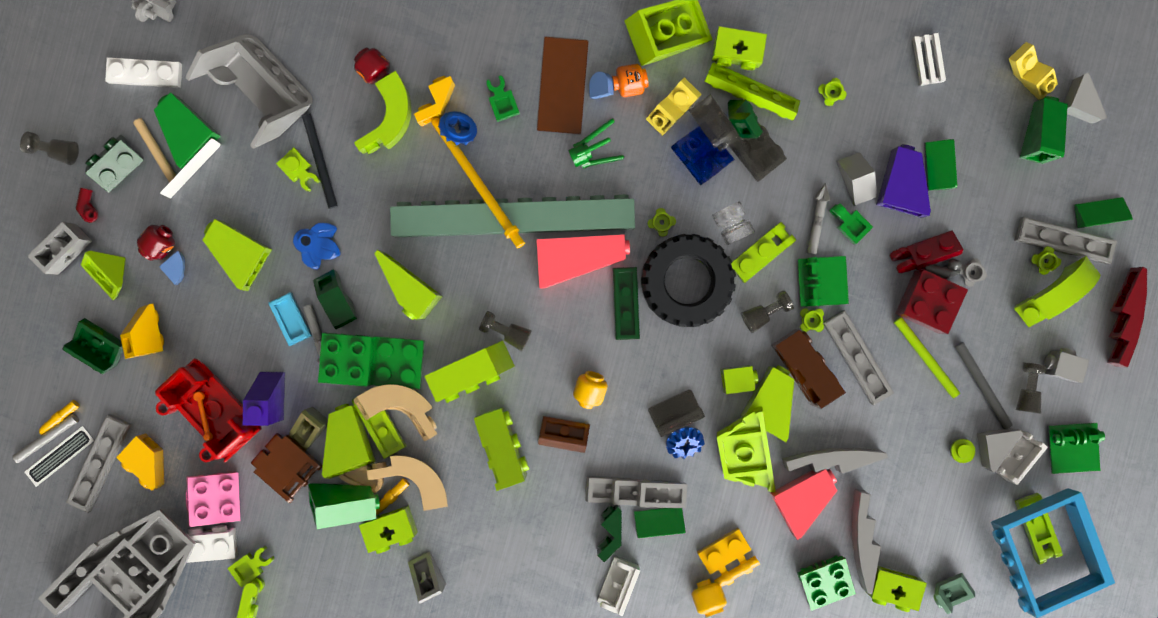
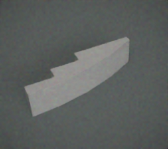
[782,448,888,473]
[585,477,687,508]
[852,489,881,594]

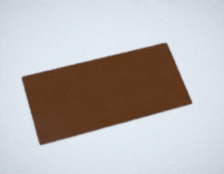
[537,37,589,134]

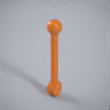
[193,392,213,441]

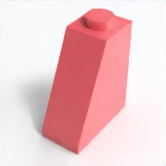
[770,469,837,540]

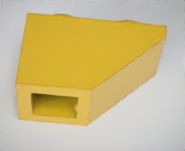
[120,304,164,359]
[116,433,164,491]

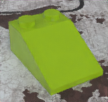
[624,0,713,66]
[374,250,443,320]

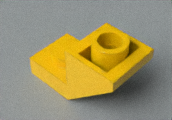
[414,76,455,126]

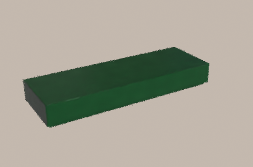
[613,267,640,340]

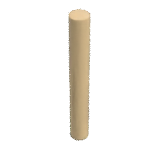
[133,118,176,183]

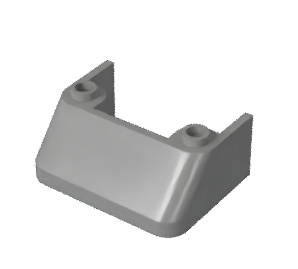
[186,34,313,149]

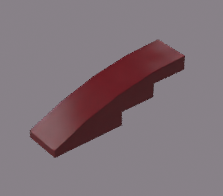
[1107,267,1147,368]

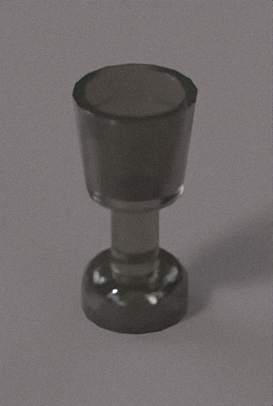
[20,131,79,165]
[741,290,794,333]
[479,311,532,352]
[1016,362,1046,414]

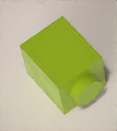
[720,365,758,394]

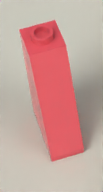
[537,234,630,289]

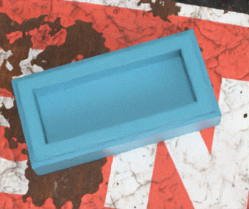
[268,292,313,346]

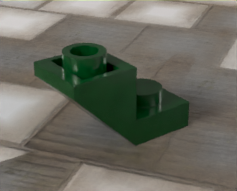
[727,99,763,138]
[313,269,357,330]
[597,505,622,562]

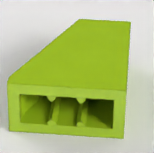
[203,219,272,291]
[740,365,794,442]
[322,404,376,479]

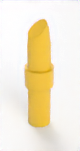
[39,400,80,435]
[376,478,410,515]

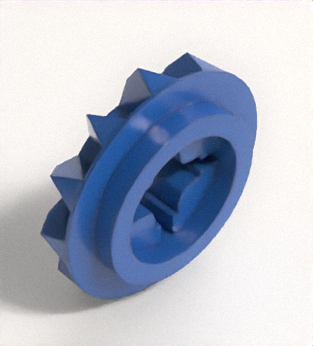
[438,111,477,146]
[666,427,705,459]

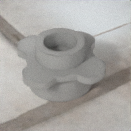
[959,258,987,287]

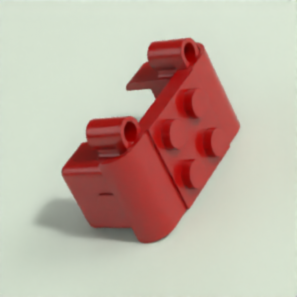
[155,358,262,463]

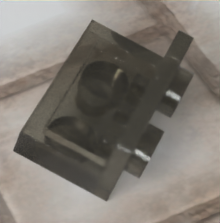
[728,122,787,182]

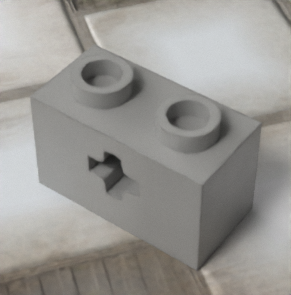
[27,222,93,275]

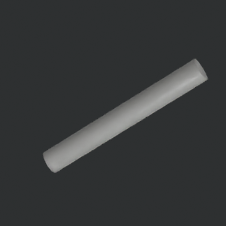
[12,414,79,463]

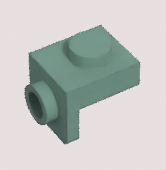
[934,573,975,615]

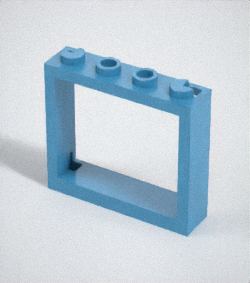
[991,488,1115,618]

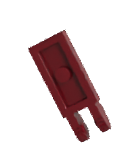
[889,230,964,273]

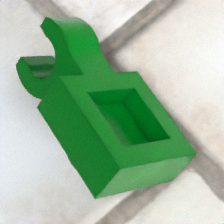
[829,203,873,244]

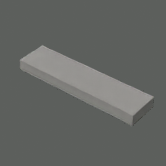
[1015,217,1117,264]
[823,310,894,405]
[66,414,132,513]

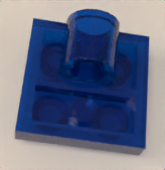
[671,122,735,186]

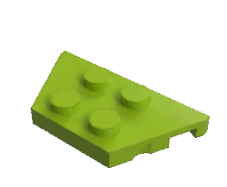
[717,407,776,492]

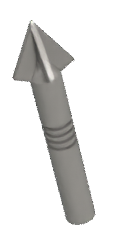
[807,183,831,254]
[303,305,322,364]

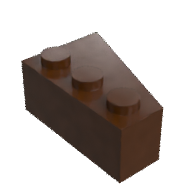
[771,329,846,409]

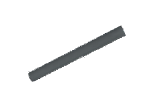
[955,342,1013,429]

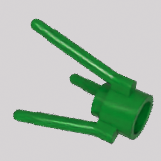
[568,119,624,169]

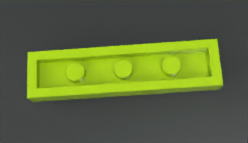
[704,62,801,120]

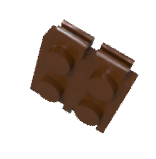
[251,433,323,503]

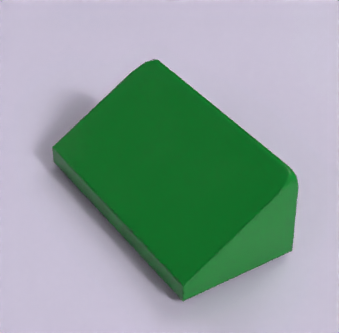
[925,139,957,191]
[1074,197,1133,228]
[634,508,686,538]

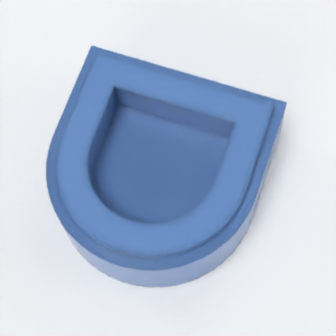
[589,72,614,99]

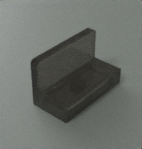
[648,389,705,437]

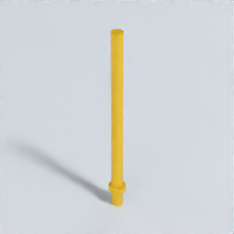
[431,118,525,249]

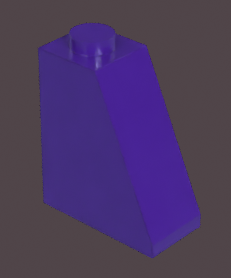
[876,144,931,218]
[243,372,285,426]

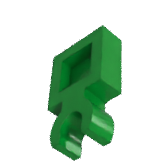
[487,75,520,122]

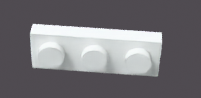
[105,58,182,88]

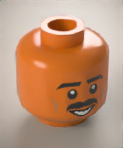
[612,64,648,97]

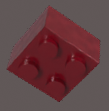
[895,269,968,334]

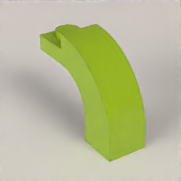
[354,71,412,154]
[1014,256,1101,327]

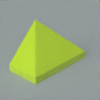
[81,251,125,300]

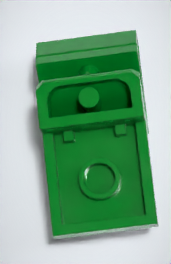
[318,333,425,389]

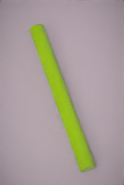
[894,317,960,398]

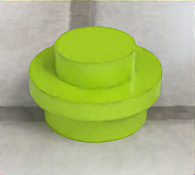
[950,439,975,463]

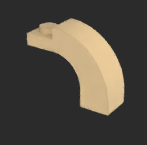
[353,385,437,441]
[367,455,448,511]

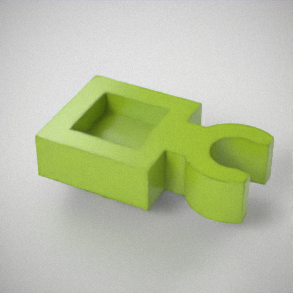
[276,147,320,192]
[227,546,275,588]

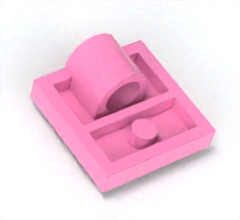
[186,472,240,527]

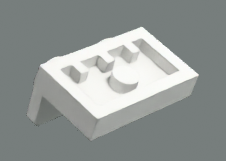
[186,525,238,563]

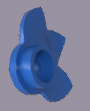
[293,223,340,270]

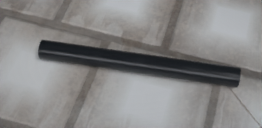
[302,114,338,209]

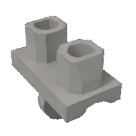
[131,0,176,23]

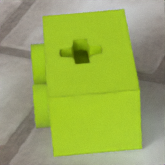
[711,26,767,71]
[359,505,418,554]
[866,566,927,612]

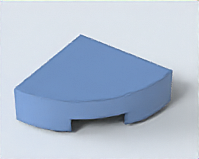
[159,251,185,285]

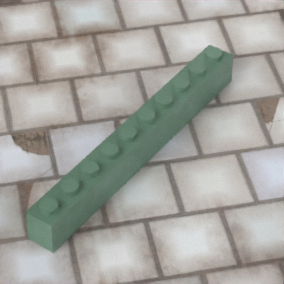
[390,194,635,238]

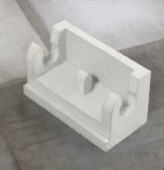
[996,429,1048,485]
[597,556,640,616]

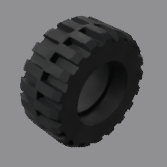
[641,234,736,327]

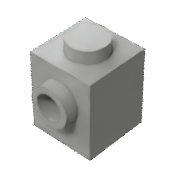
[1044,348,1089,383]

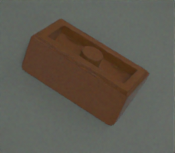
[538,416,590,453]

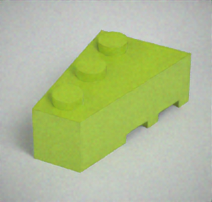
[424,340,515,403]
[474,407,530,491]

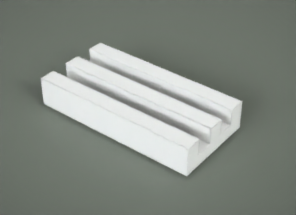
[912,33,946,86]

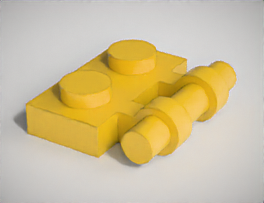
[697,527,760,586]

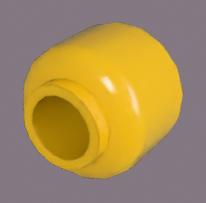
[573,371,608,409]
[691,579,727,617]

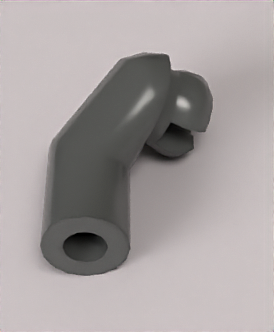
[926,259,962,279]

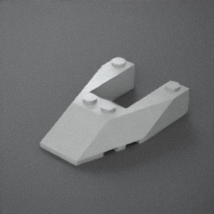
[38,509,196,618]

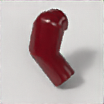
[76,188,98,223]

